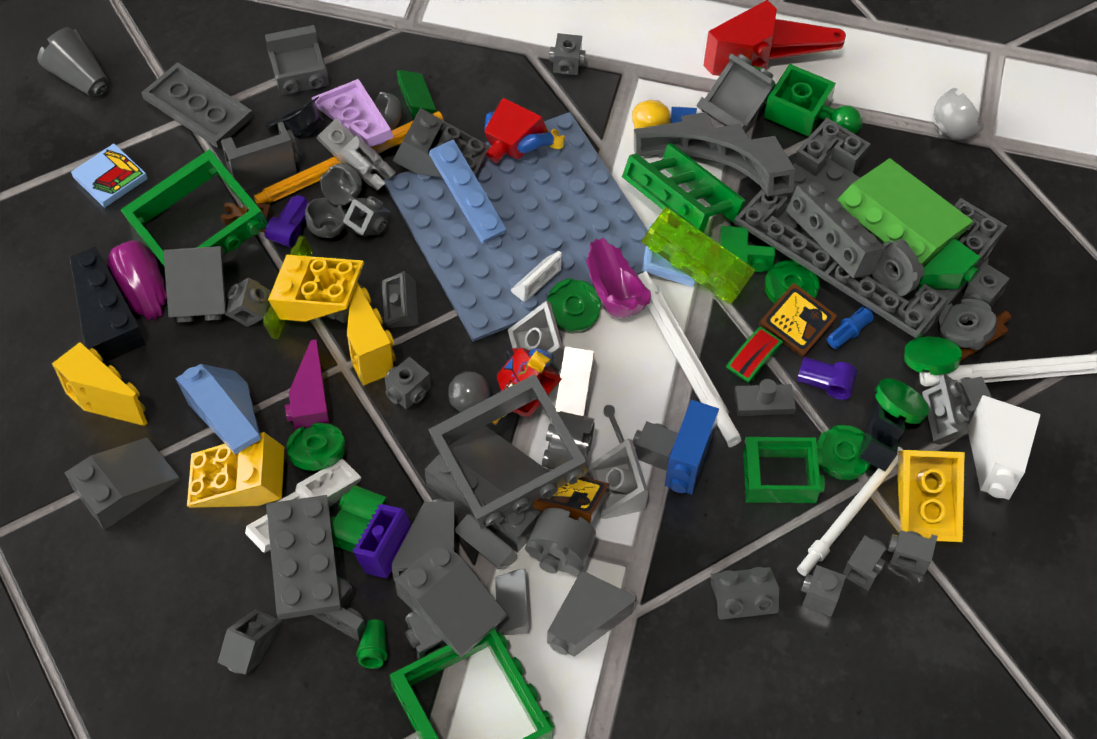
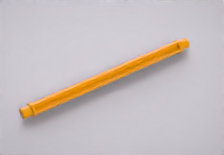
[254,111,444,204]

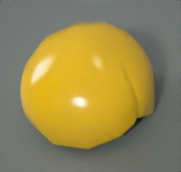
[632,99,671,129]

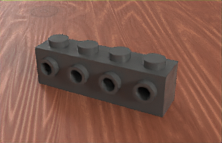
[786,181,885,278]

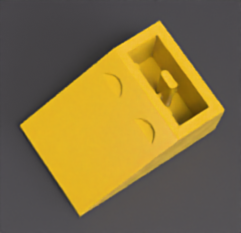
[268,255,364,322]
[347,282,396,386]
[52,342,147,426]
[187,432,285,508]

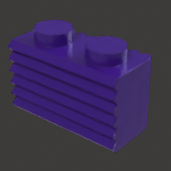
[352,504,412,578]

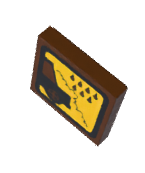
[759,283,837,359]
[533,476,610,523]

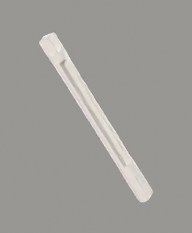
[638,271,741,447]
[920,354,1097,386]

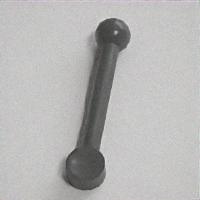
[603,405,625,444]

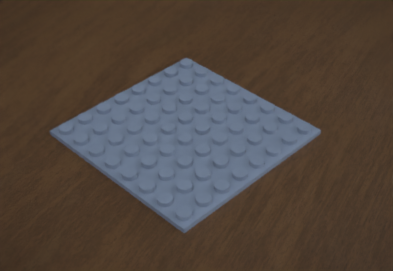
[383,112,648,342]

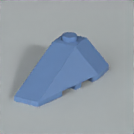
[175,364,261,454]

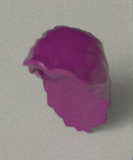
[586,238,651,319]
[107,240,167,321]

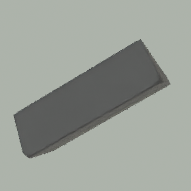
[382,271,419,328]
[455,514,518,567]
[495,569,529,635]

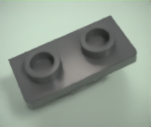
[922,374,970,445]
[711,567,779,620]

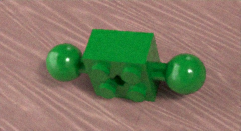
[752,64,863,137]

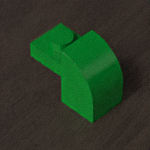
[718,226,775,278]

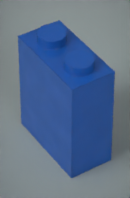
[664,399,719,495]

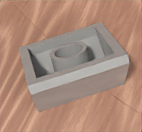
[508,301,564,371]
[587,439,648,519]

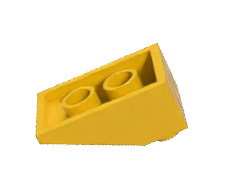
[897,450,965,542]

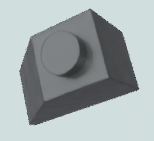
[218,609,282,675]

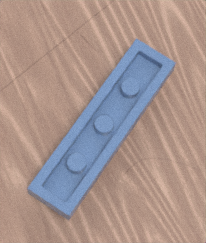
[429,139,506,244]

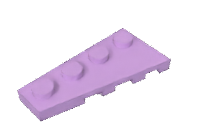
[312,79,394,147]

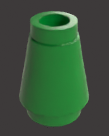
[356,619,387,669]

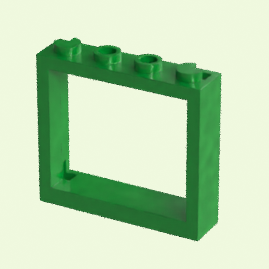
[121,149,268,269]
[390,629,555,739]

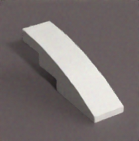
[245,459,361,553]

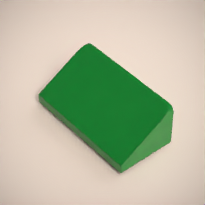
[397,70,437,119]

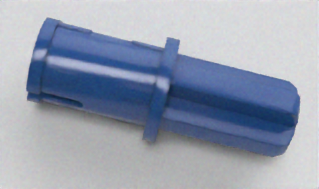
[827,307,874,349]

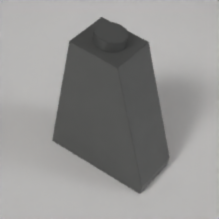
[392,499,455,581]
[547,570,637,657]

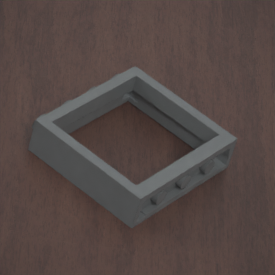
[428,374,588,529]

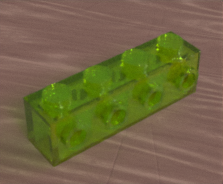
[641,207,755,305]

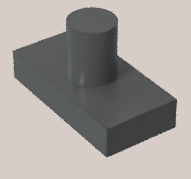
[734,379,796,416]

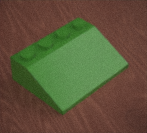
[837,158,973,267]

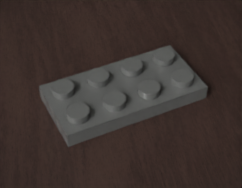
[142,62,253,148]
[266,495,341,620]

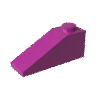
[285,340,329,431]

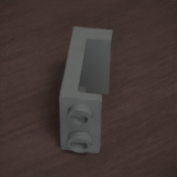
[265,25,329,96]
[696,53,776,132]
[221,122,299,191]
[164,246,227,322]

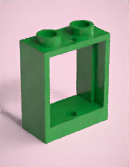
[742,437,825,503]

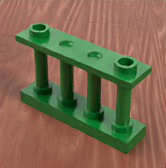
[622,143,746,236]

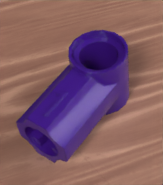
[265,195,309,248]
[797,357,857,400]

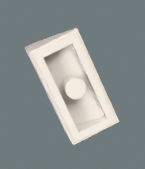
[511,251,562,302]

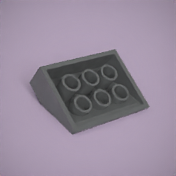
[425,426,549,553]

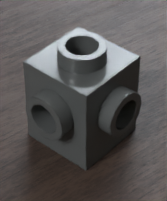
[549,33,586,75]
[343,196,391,237]
[225,278,271,327]
[385,357,431,410]

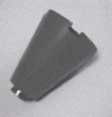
[37,27,108,97]

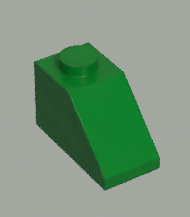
[916,238,981,289]

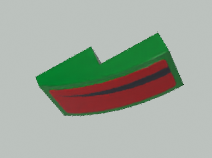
[726,326,783,385]

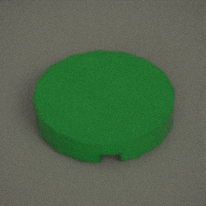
[764,260,820,304]
[546,278,601,333]
[904,336,962,375]
[875,378,929,424]
[287,423,346,471]
[817,425,871,480]

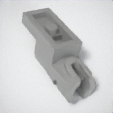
[317,118,396,191]

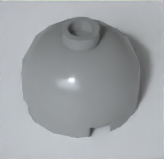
[933,88,984,140]

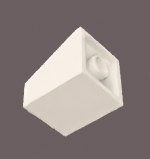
[968,395,1040,500]

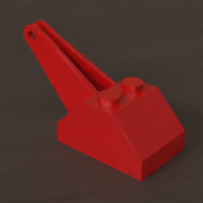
[703,0,846,76]

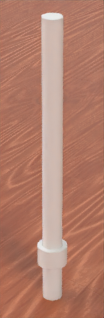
[797,447,903,576]

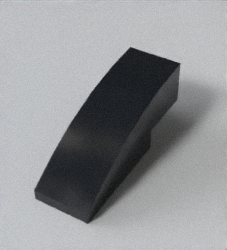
[859,399,905,471]

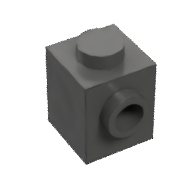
[963,264,1010,307]
[633,421,678,470]
[801,565,846,617]

